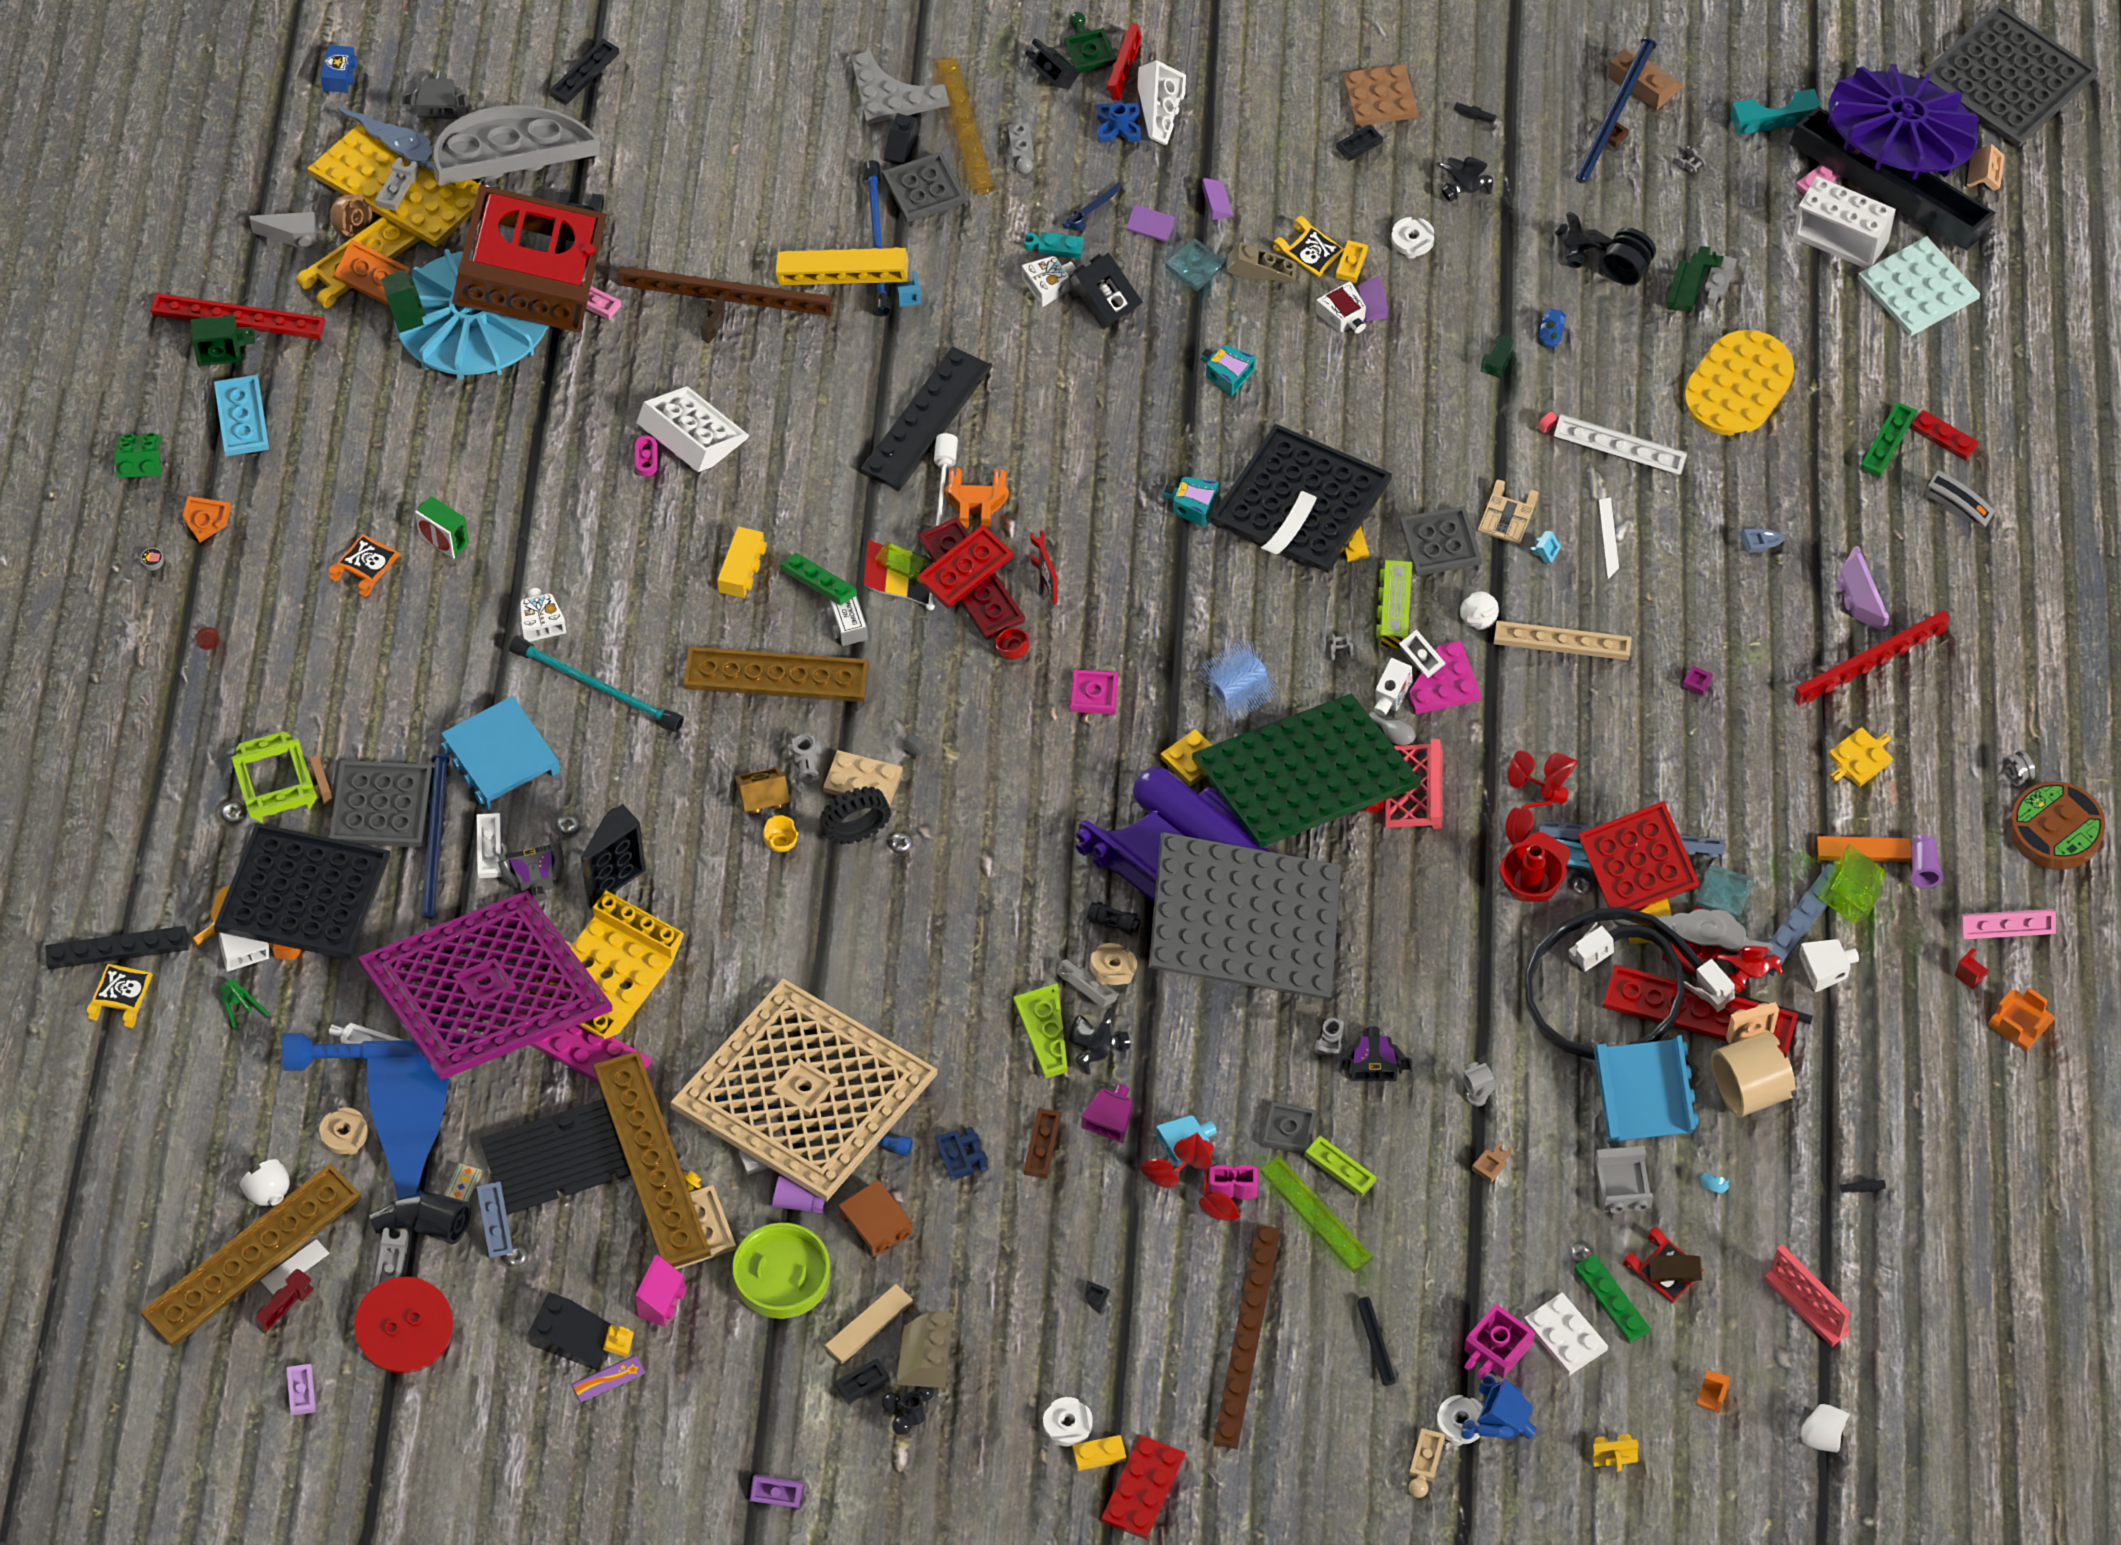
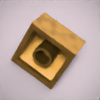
[735,767,790,814]

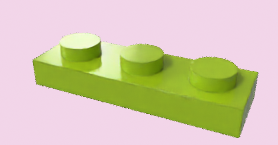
[1304,1136,1377,1198]

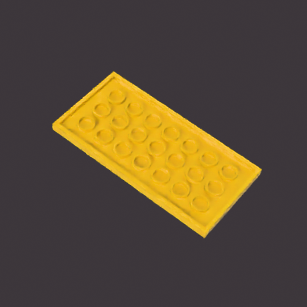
[307,123,480,247]

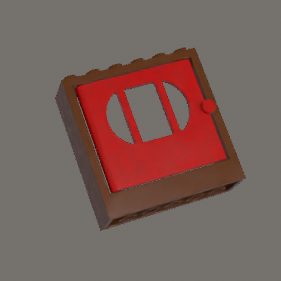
[452,185,607,333]

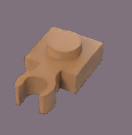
[1472,1141,1511,1183]

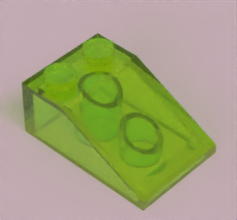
[1818,844,1886,924]

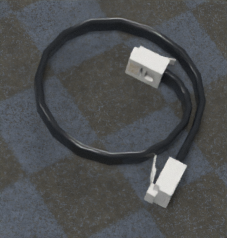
[1525,907,1735,1060]

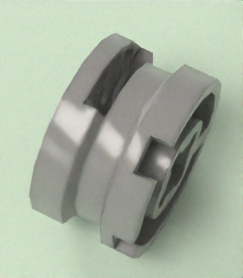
[2002,750,2036,786]

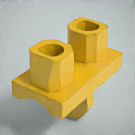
[1593,1434,1639,1472]

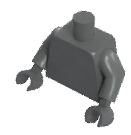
[402,72,468,119]

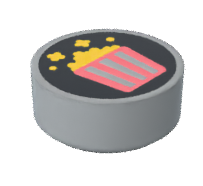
[140,548,164,571]

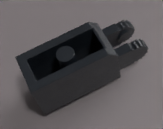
[1025,38,1080,89]

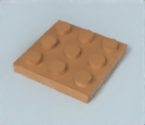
[1343,64,1418,126]

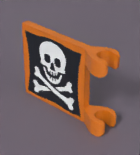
[329,534,400,597]

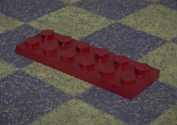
[918,517,1025,640]

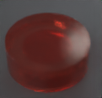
[196,627,220,650]

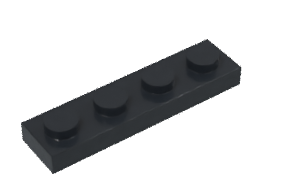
[549,39,620,106]

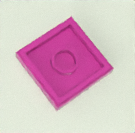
[1070,669,1119,715]

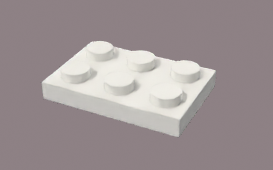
[1524,1292,1608,1376]

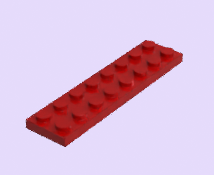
[1602,964,1798,1057]

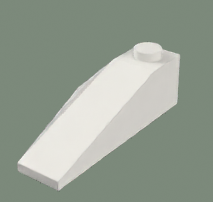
[1137,60,1186,145]

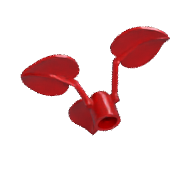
[1505,751,1578,845]
[1140,1132,1241,1221]

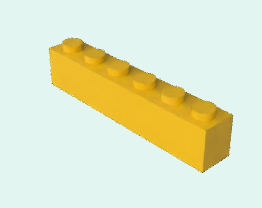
[776,247,909,285]

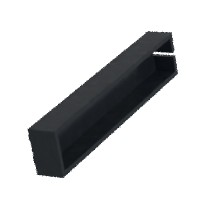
[1790,106,1996,251]

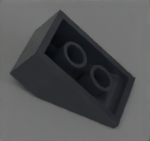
[528,1292,612,1371]

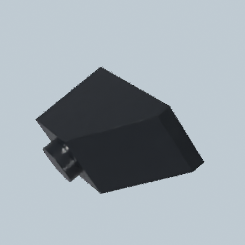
[884,113,918,165]

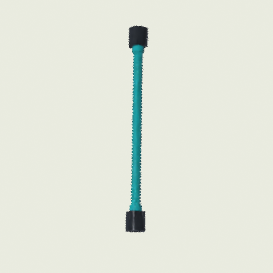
[509,635,684,732]

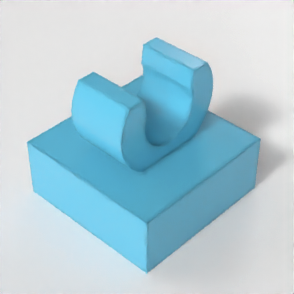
[1531,531,1561,563]

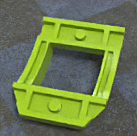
[231,731,317,824]

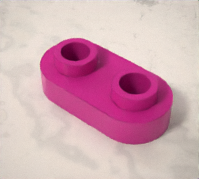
[635,435,658,477]

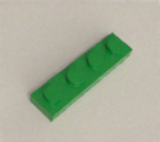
[1860,402,1917,478]
[780,553,857,606]
[1574,1254,1650,1344]

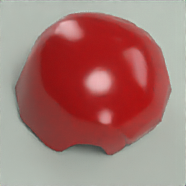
[995,628,1029,660]

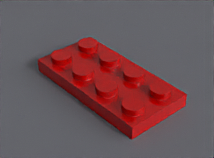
[917,525,1014,609]
[1101,1434,1186,1540]

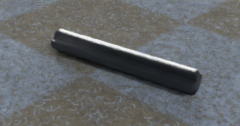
[1357,1297,1395,1386]

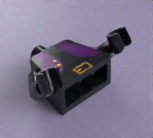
[1338,1026,1413,1081]

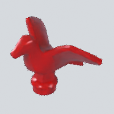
[1715,946,1783,993]

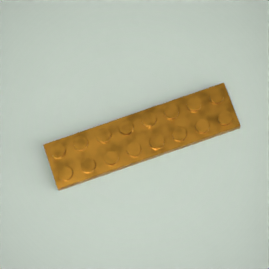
[683,646,869,702]

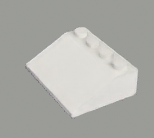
[636,386,749,472]

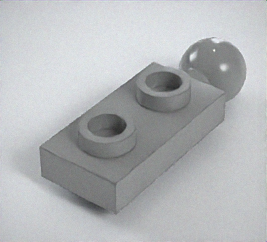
[1008,123,1034,174]

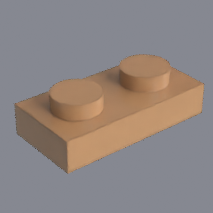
[307,755,333,806]

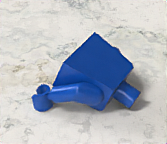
[1461,1376,1537,1440]

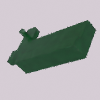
[1666,246,1724,312]

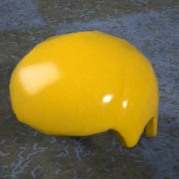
[763,815,798,852]

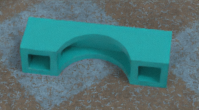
[1731,89,1822,135]

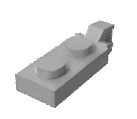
[1704,254,1737,307]
[1056,959,1119,1008]

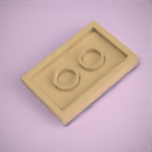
[823,750,903,807]

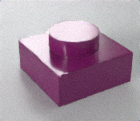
[1682,666,1713,696]

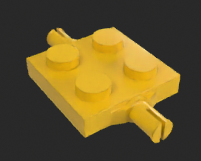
[1827,727,1893,787]

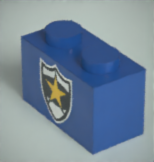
[320,45,358,93]

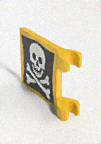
[1273,216,1344,278]
[87,964,153,1028]

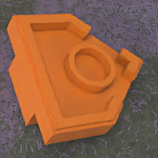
[182,496,232,543]

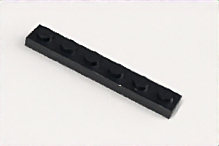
[45,926,189,970]

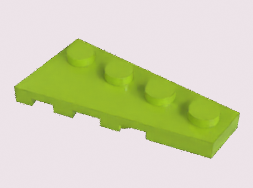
[1013,983,1067,1079]

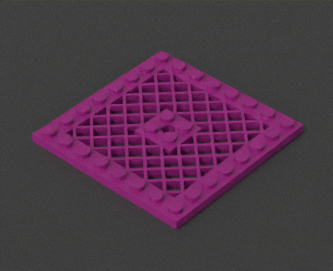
[358,890,612,1080]

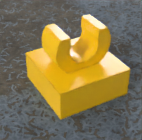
[603,1325,634,1357]

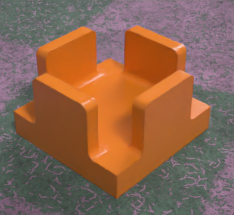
[1988,988,2055,1052]

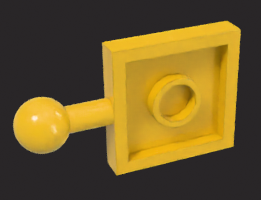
[1161,729,1215,790]

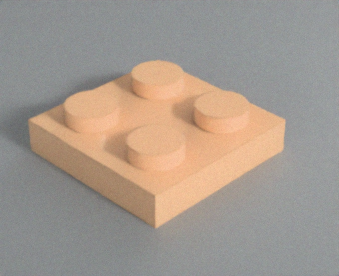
[1726,1002,1779,1045]

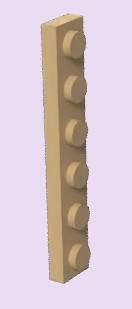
[1494,621,1632,660]

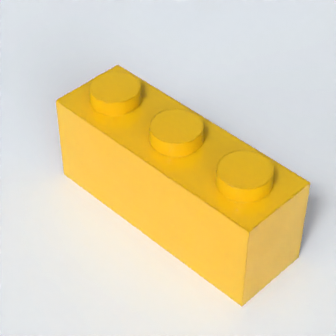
[718,526,767,598]

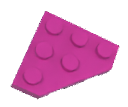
[1409,640,1481,715]

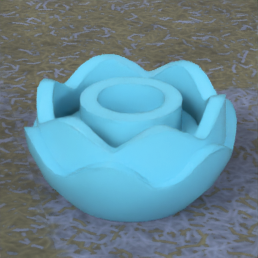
[1700,1172,1730,1194]

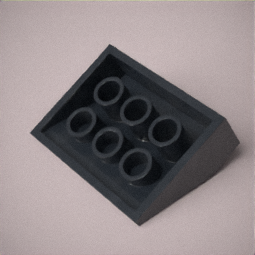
[581,804,646,909]

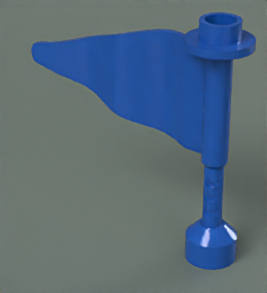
[282,1026,470,1200]

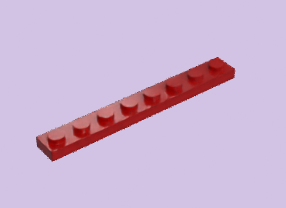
[151,293,326,340]
[1793,610,1950,706]

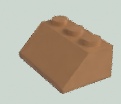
[1608,49,1684,111]

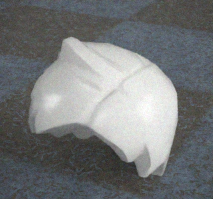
[1460,591,1499,630]

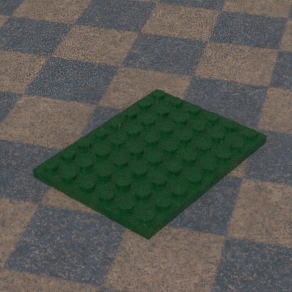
[1192,693,1421,848]

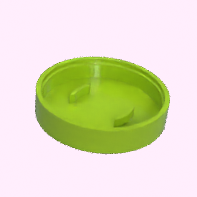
[733,1223,831,1319]

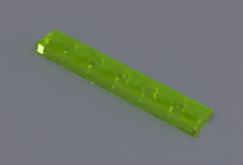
[1260,1156,1373,1274]

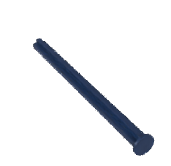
[1576,37,1657,184]
[421,754,450,919]

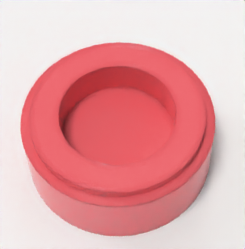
[1537,412,1559,433]

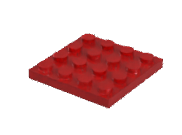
[1578,801,1700,910]

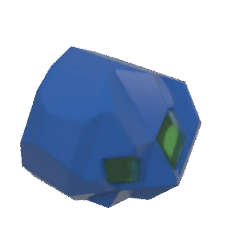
[1539,309,1566,348]

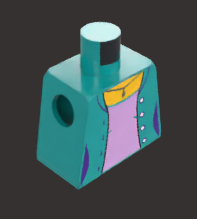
[1200,345,1256,397]
[1163,477,1219,527]

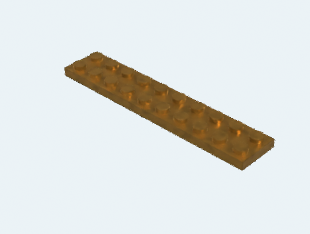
[593,1051,711,1267]
[140,1163,362,1348]

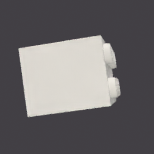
[1793,176,1896,269]

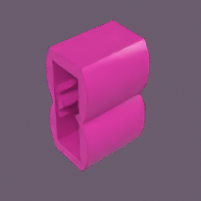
[1209,1165,1258,1200]

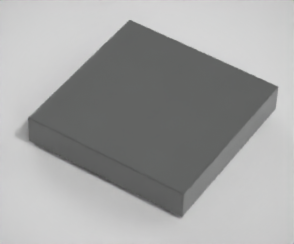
[1261,1101,1318,1155]

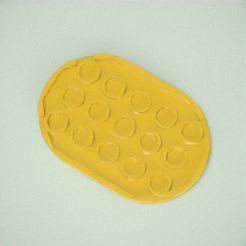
[1684,330,1794,436]

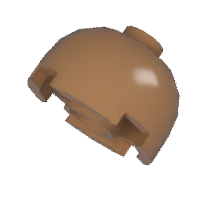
[330,195,372,238]

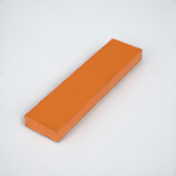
[1817,836,1912,862]

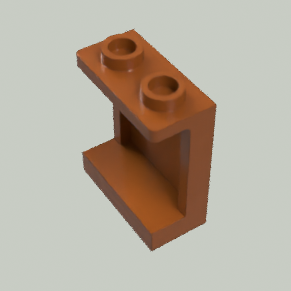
[839,1180,912,1257]

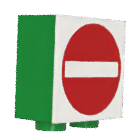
[415,496,469,559]

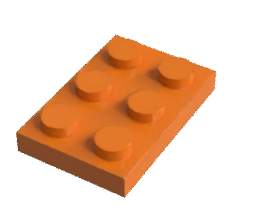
[332,239,410,306]

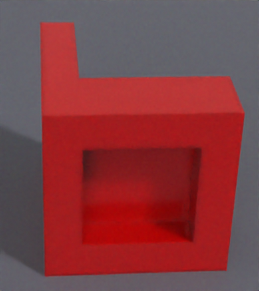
[1955,948,1989,989]

